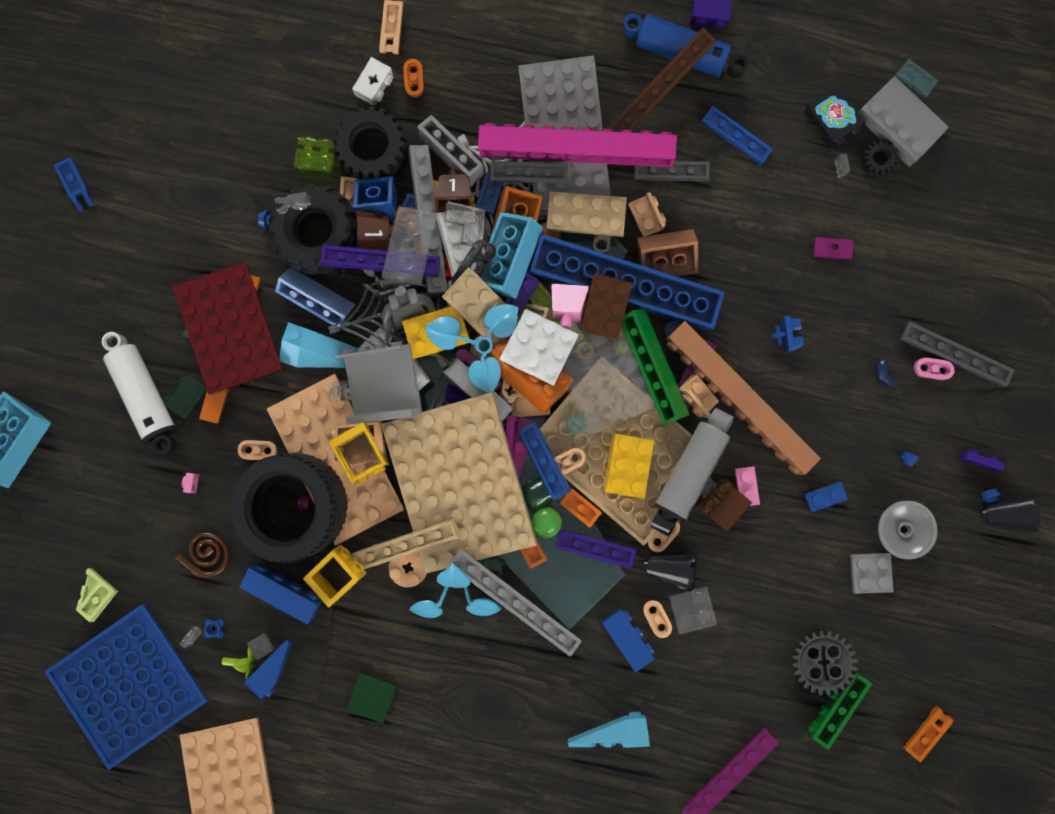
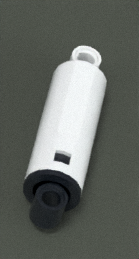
[102,332,177,455]

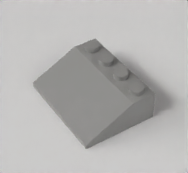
[859,76,949,167]

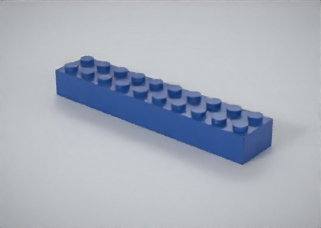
[528,234,725,331]

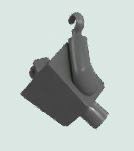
[381,287,437,345]

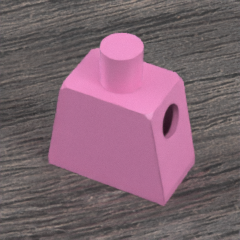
[551,284,589,330]

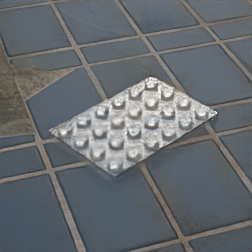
[557,321,656,437]

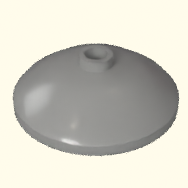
[878,501,937,559]

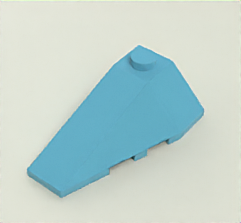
[568,712,650,748]

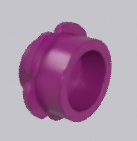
[297,493,313,512]

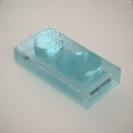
[896,59,938,97]

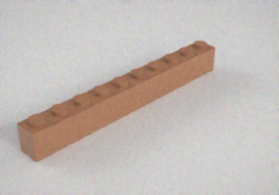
[665,321,821,475]

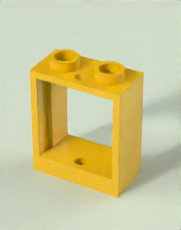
[328,422,389,485]
[303,545,367,608]

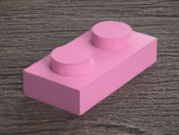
[734,466,760,506]

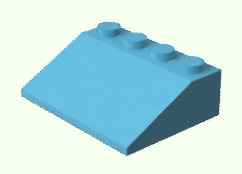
[0,391,51,488]

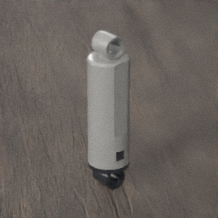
[651,408,734,537]

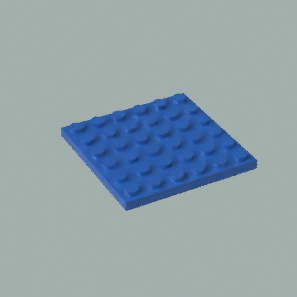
[45,603,209,770]

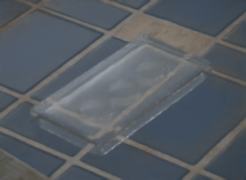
[382,206,437,285]

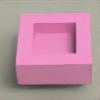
[182,473,199,493]

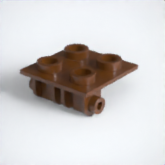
[697,478,752,531]

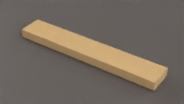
[351,518,461,569]

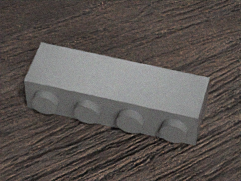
[417,115,484,187]

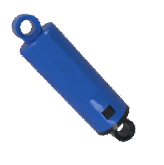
[622,13,749,79]

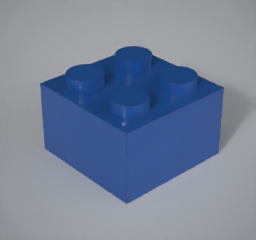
[353,176,397,221]

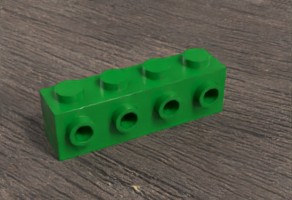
[807,671,872,750]

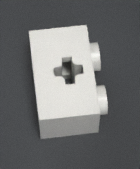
[353,57,393,106]

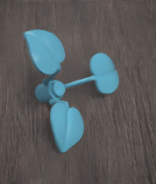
[426,304,518,393]
[409,563,502,618]

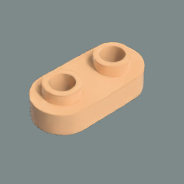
[238,440,278,460]
[555,448,586,475]
[648,521,680,552]
[643,600,672,638]

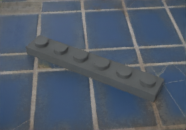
[900,321,1015,388]

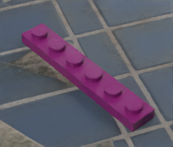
[680,728,779,814]

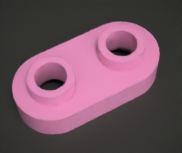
[914,358,954,380]

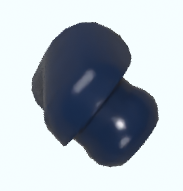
[875,359,896,388]

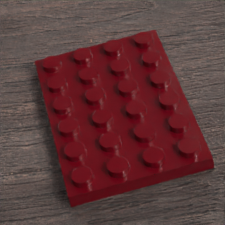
[172,262,283,395]

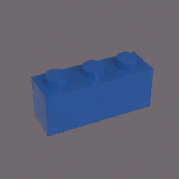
[601,608,655,673]

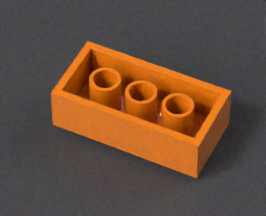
[488,333,574,414]

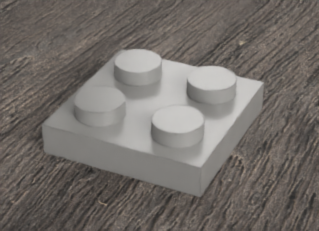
[850,553,893,594]

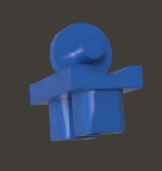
[771,316,804,353]

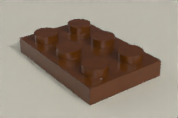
[579,273,632,340]

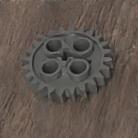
[793,631,859,697]

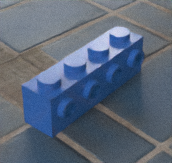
[239,562,322,625]

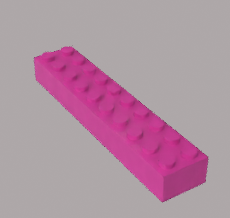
[478,123,677,167]

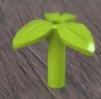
[222,645,255,680]

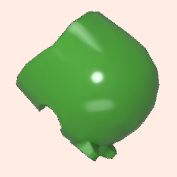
[531,506,562,538]

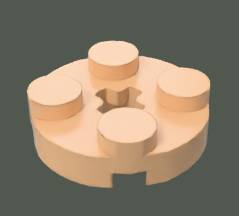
[389,551,427,587]

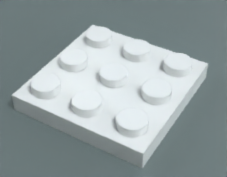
[500,309,579,386]

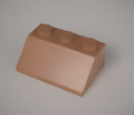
[637,229,698,276]

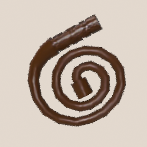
[175,532,229,578]

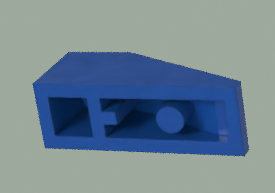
[244,638,293,699]

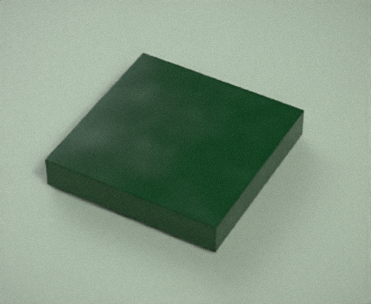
[347,672,397,723]

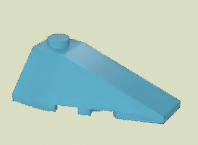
[279,322,358,368]

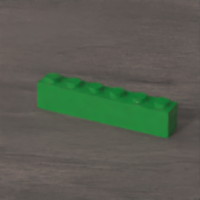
[622,309,690,425]

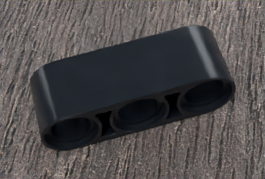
[451,240,496,285]

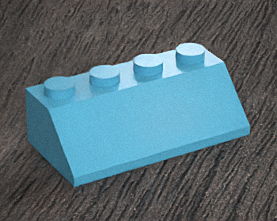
[481,212,543,299]

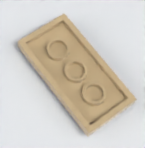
[546,192,627,237]
[442,267,520,348]

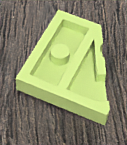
[76,568,118,622]

